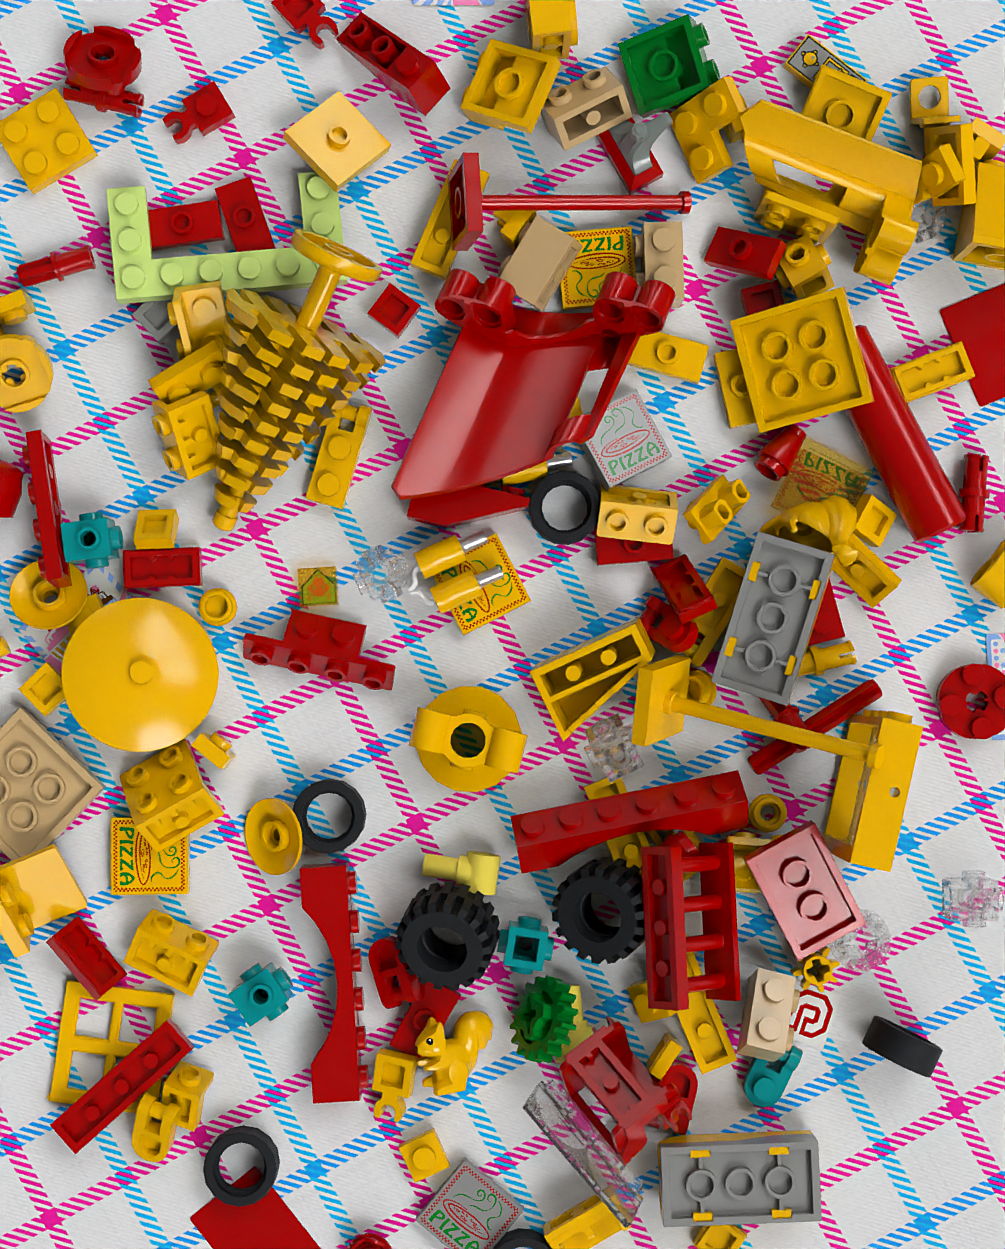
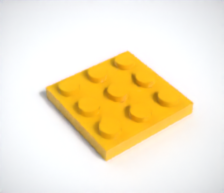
[730,287,874,433]

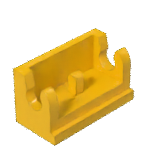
[543,1186,631,1249]

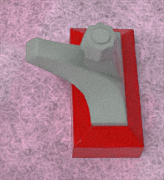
[596,112,673,195]

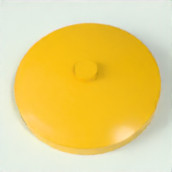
[61,598,219,752]

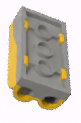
[711,531,835,706]
[657,1130,822,1227]

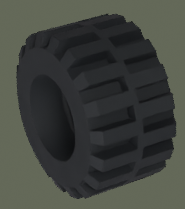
[552,857,645,964]
[395,881,500,991]

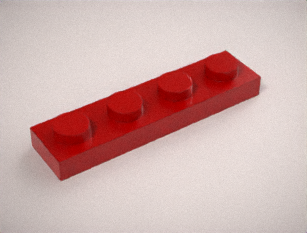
[22,429,72,589]
[50,1017,195,1154]

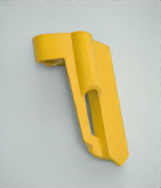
[740,99,923,286]

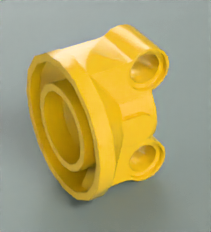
[408,686,528,792]

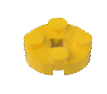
[0,334,54,413]

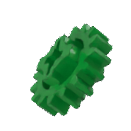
[510,976,578,1063]

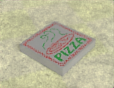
[581,389,672,491]
[415,1157,524,1249]

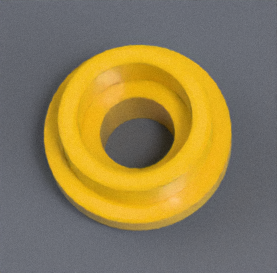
[748,794,787,832]

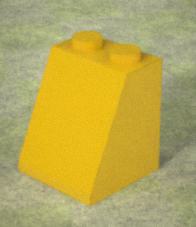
[953,160,1005,271]

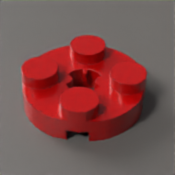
[63,26,142,96]
[936,663,1005,739]

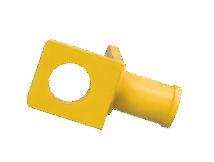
[909,76,961,157]

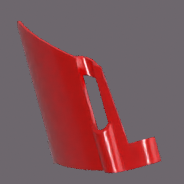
[391,269,676,500]

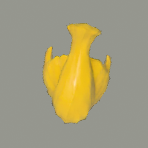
[759,495,858,567]

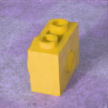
[524,0,578,59]

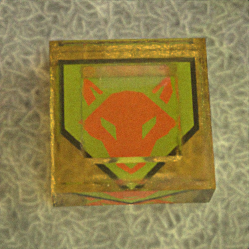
[298,566,339,607]

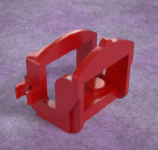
[559,1016,692,1166]

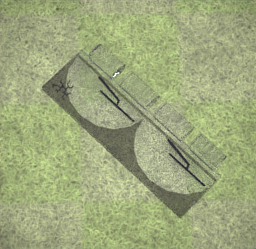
[522,1079,644,1228]

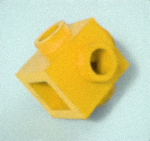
[775,233,835,300]

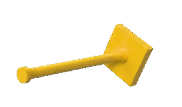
[631,655,885,769]

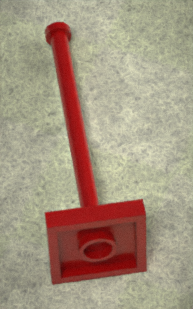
[448,152,692,251]

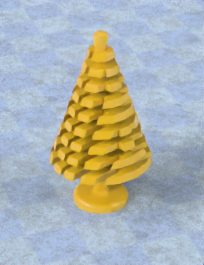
[212,229,386,531]

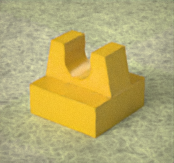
[972,117,1005,165]
[493,211,537,252]

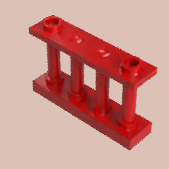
[641,842,741,1011]

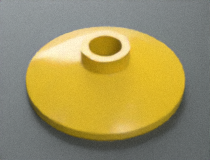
[9,561,88,630]
[245,798,303,875]

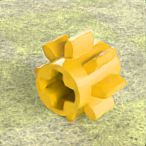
[790,946,840,993]

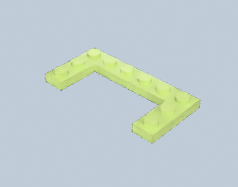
[106,172,348,304]

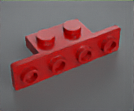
[243,609,396,690]

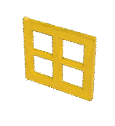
[47,979,175,1114]

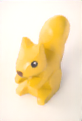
[414,1010,494,1096]

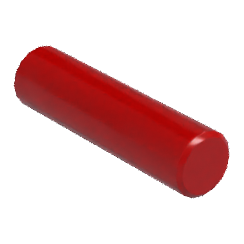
[845,325,967,543]

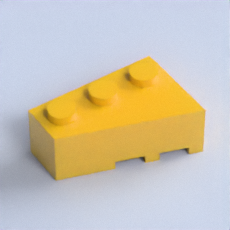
[530,617,656,742]

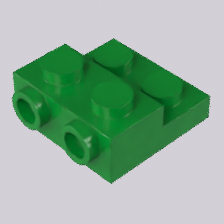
[618,14,721,119]

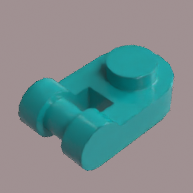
[743,1045,803,1107]

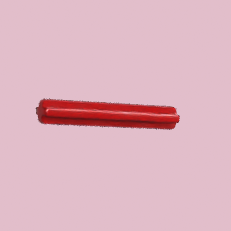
[747,679,883,775]

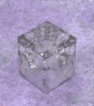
[353,545,411,603]
[584,713,644,783]
[942,870,1004,928]

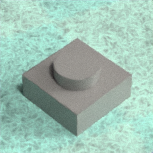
[132,300,178,345]

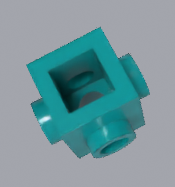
[60,512,123,569]
[497,916,554,974]
[228,962,293,1027]

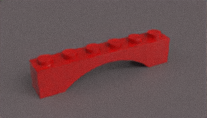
[510,770,748,874]
[299,862,369,1104]

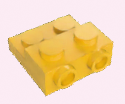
[460,39,562,134]

